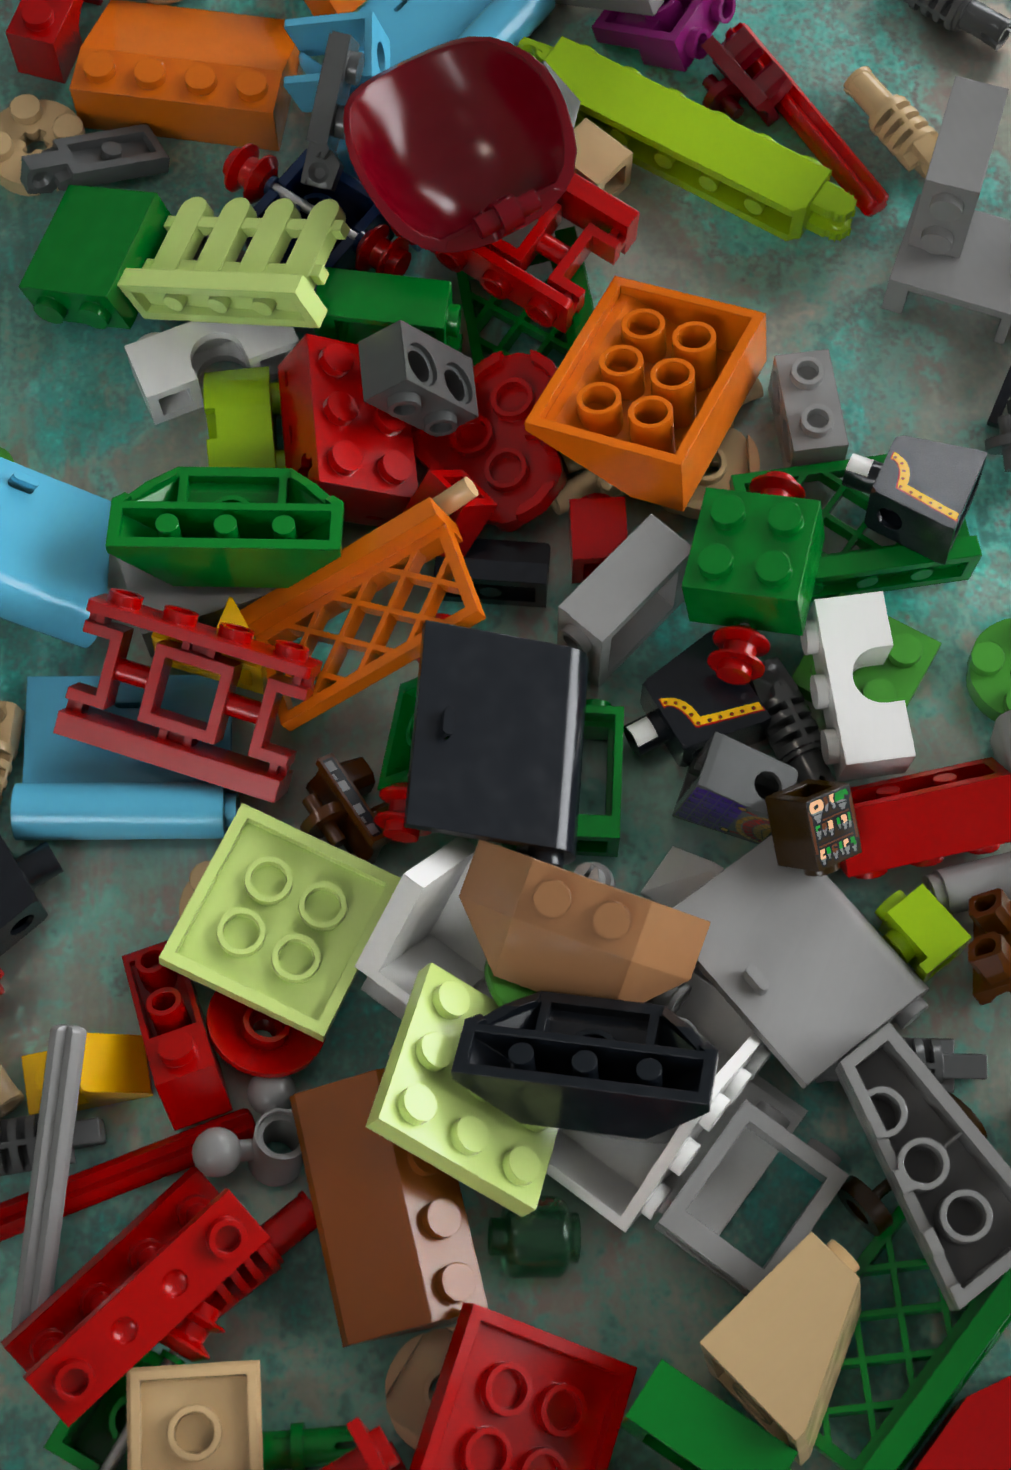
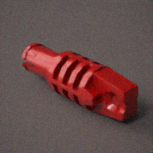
[203,1190,317,1318]

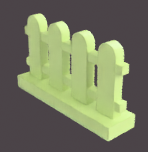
[117,196,350,328]

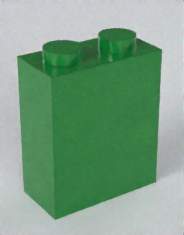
[18,185,172,329]

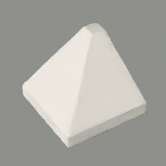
[640,846,724,908]

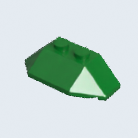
[105,466,344,588]

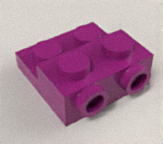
[591,0,736,72]

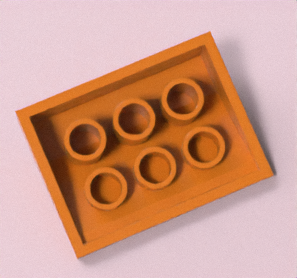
[69,0,300,152]
[524,276,766,512]

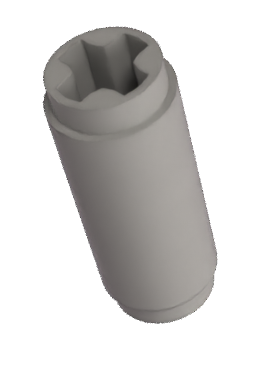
[922,851,1011,915]

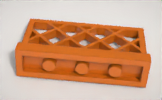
[240,497,486,732]

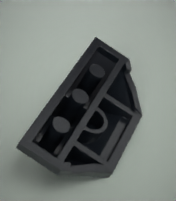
[451,991,719,1140]

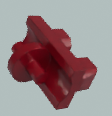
[701,27,793,127]

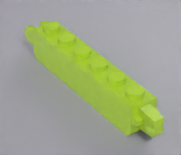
[517,36,857,242]

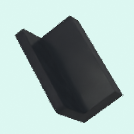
[434,538,551,608]

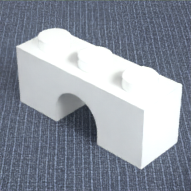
[124,321,299,425]
[800,591,916,782]

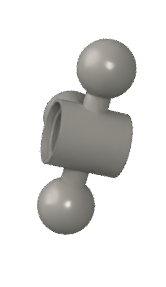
[192,1075,303,1187]

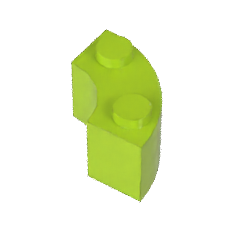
[203,366,286,468]

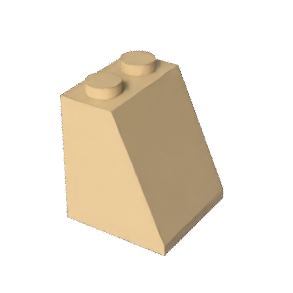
[699,1231,862,1466]

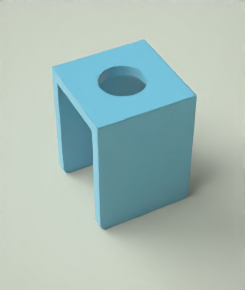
[283,10,390,112]

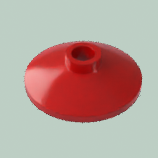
[206,991,325,1078]

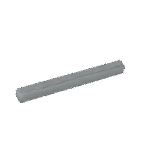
[11,1024,87,1332]

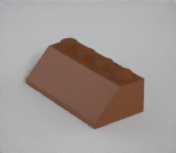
[289,1068,488,1348]

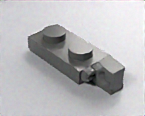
[300,31,365,192]
[20,124,170,194]

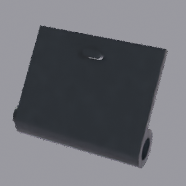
[404,620,589,868]

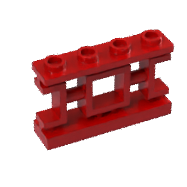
[389,173,640,333]
[53,588,323,803]

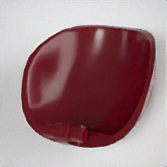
[343,36,577,253]

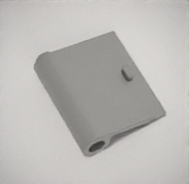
[673,835,930,1089]

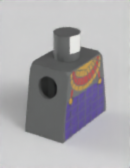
[672,731,798,844]

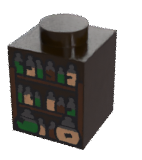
[765,779,862,876]

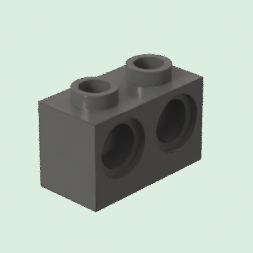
[358,320,479,437]

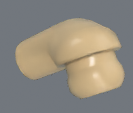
[551,470,624,515]

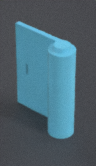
[359,0,555,68]
[0,457,111,648]
[11,675,240,840]

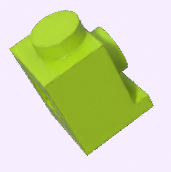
[874,883,972,983]

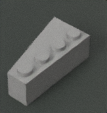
[835,1022,1011,1311]

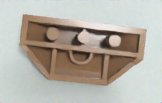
[459,840,711,1003]

